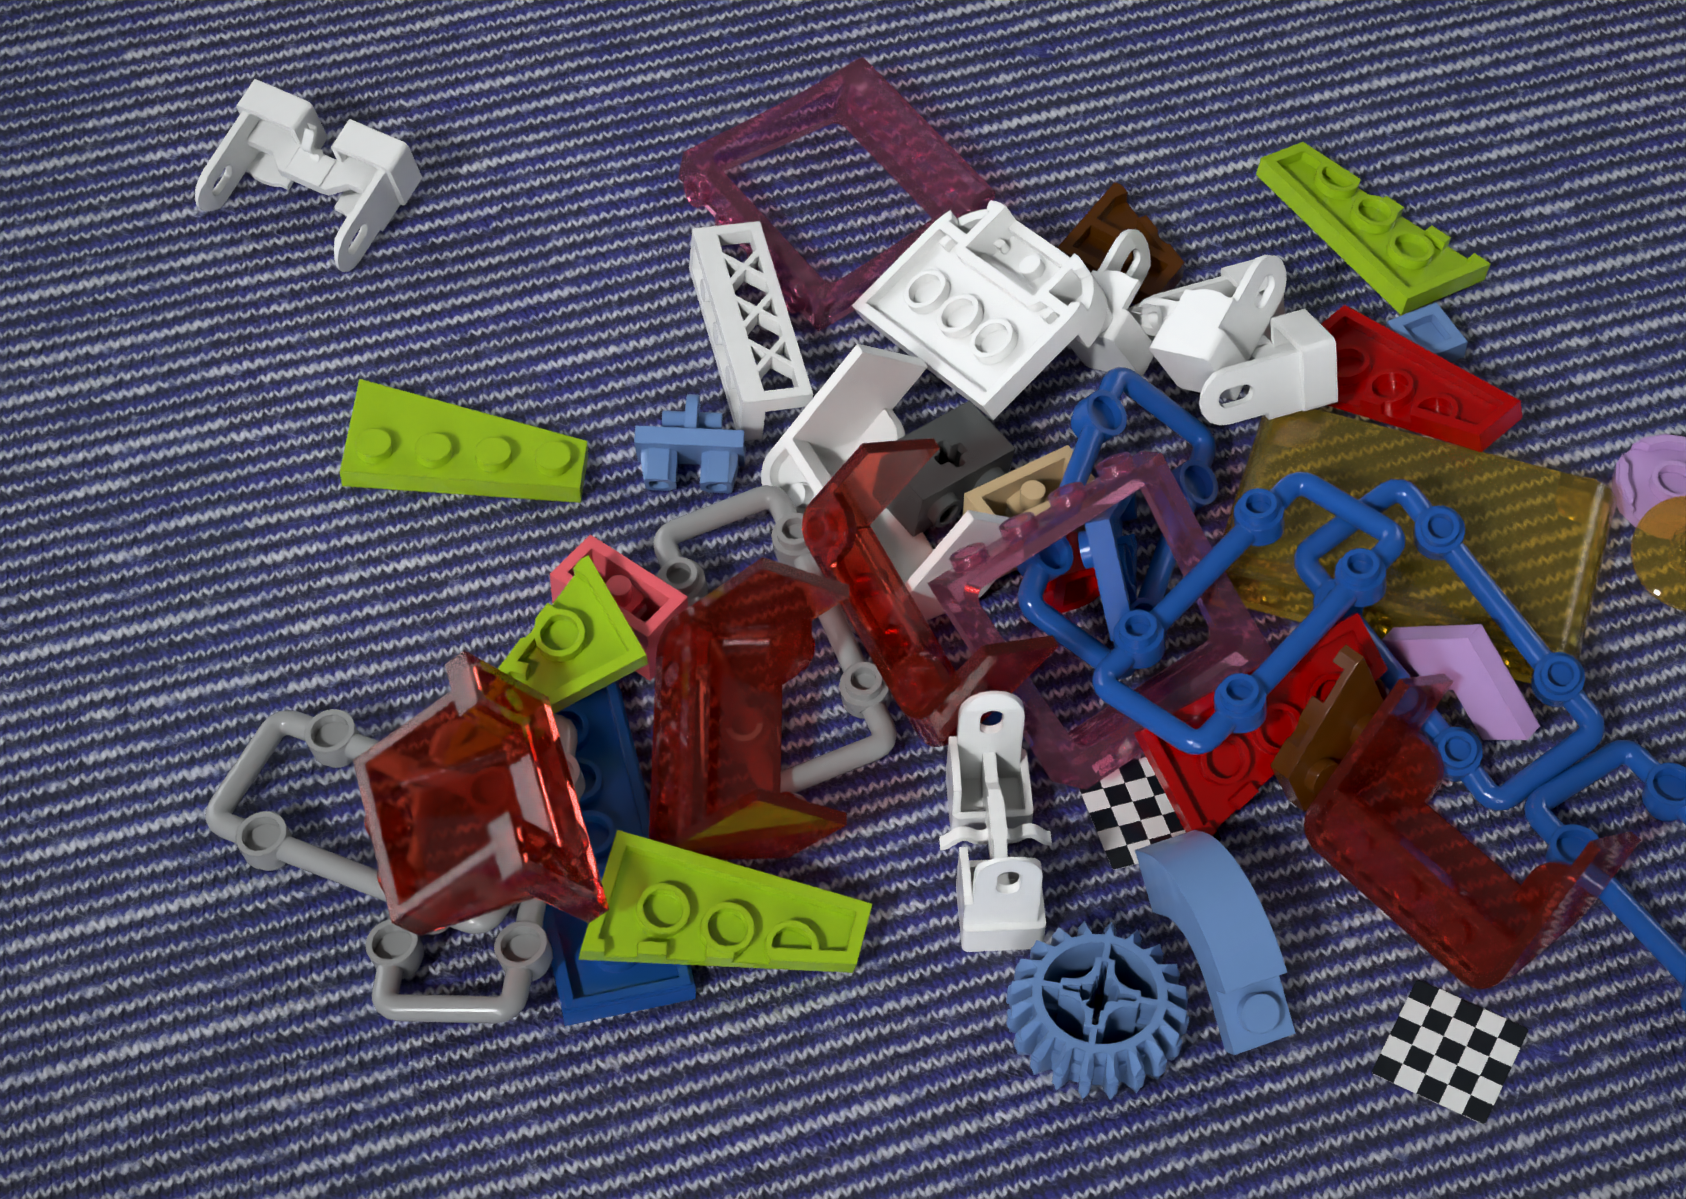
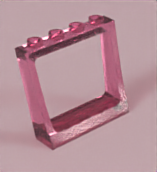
[678,57,995,332]
[927,451,1273,790]

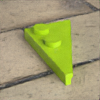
[439,555,648,768]

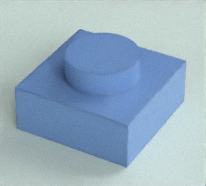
[1386,302,1468,362]

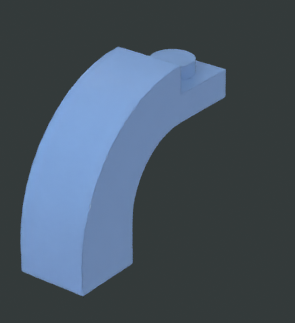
[1135,830,1296,1055]

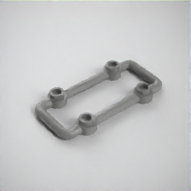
[653,485,897,797]
[205,709,557,935]
[365,713,585,1024]

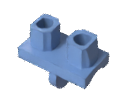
[634,394,746,494]

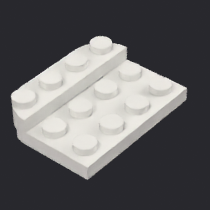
[852,200,1113,420]

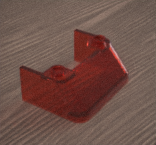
[802,438,1059,747]
[649,557,849,860]
[1304,674,1641,989]

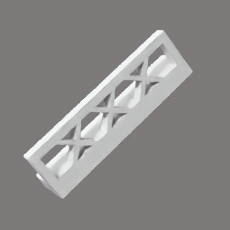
[689,221,813,441]

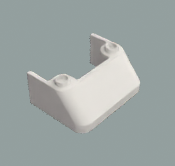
[761,344,1038,638]

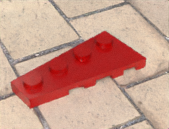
[1321,305,1523,453]
[1134,613,1388,836]

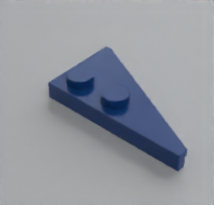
[1078,479,1137,641]

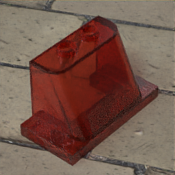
[353,650,609,935]

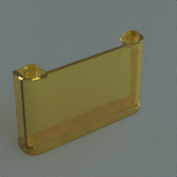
[1206,409,1617,684]

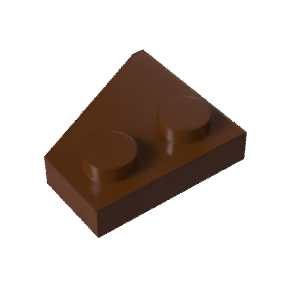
[1057,182,1185,305]
[1270,645,1394,812]

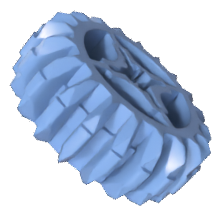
[1006,920,1189,1100]

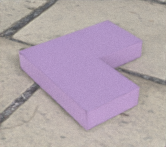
[1382,624,1540,740]

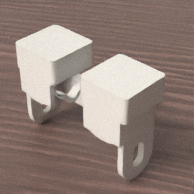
[195,79,422,272]
[1068,229,1287,400]
[1140,259,1338,425]
[939,691,1052,952]

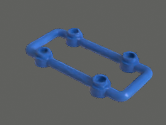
[1015,367,1218,680]
[1092,472,1406,755]
[1294,479,1605,811]
[1524,740,1686,1014]

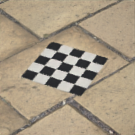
[1075,757,1221,870]
[1372,980,1528,1124]

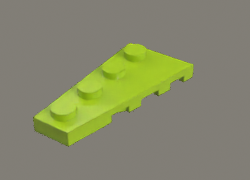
[1256,142,1491,315]
[340,379,588,503]
[578,830,872,973]

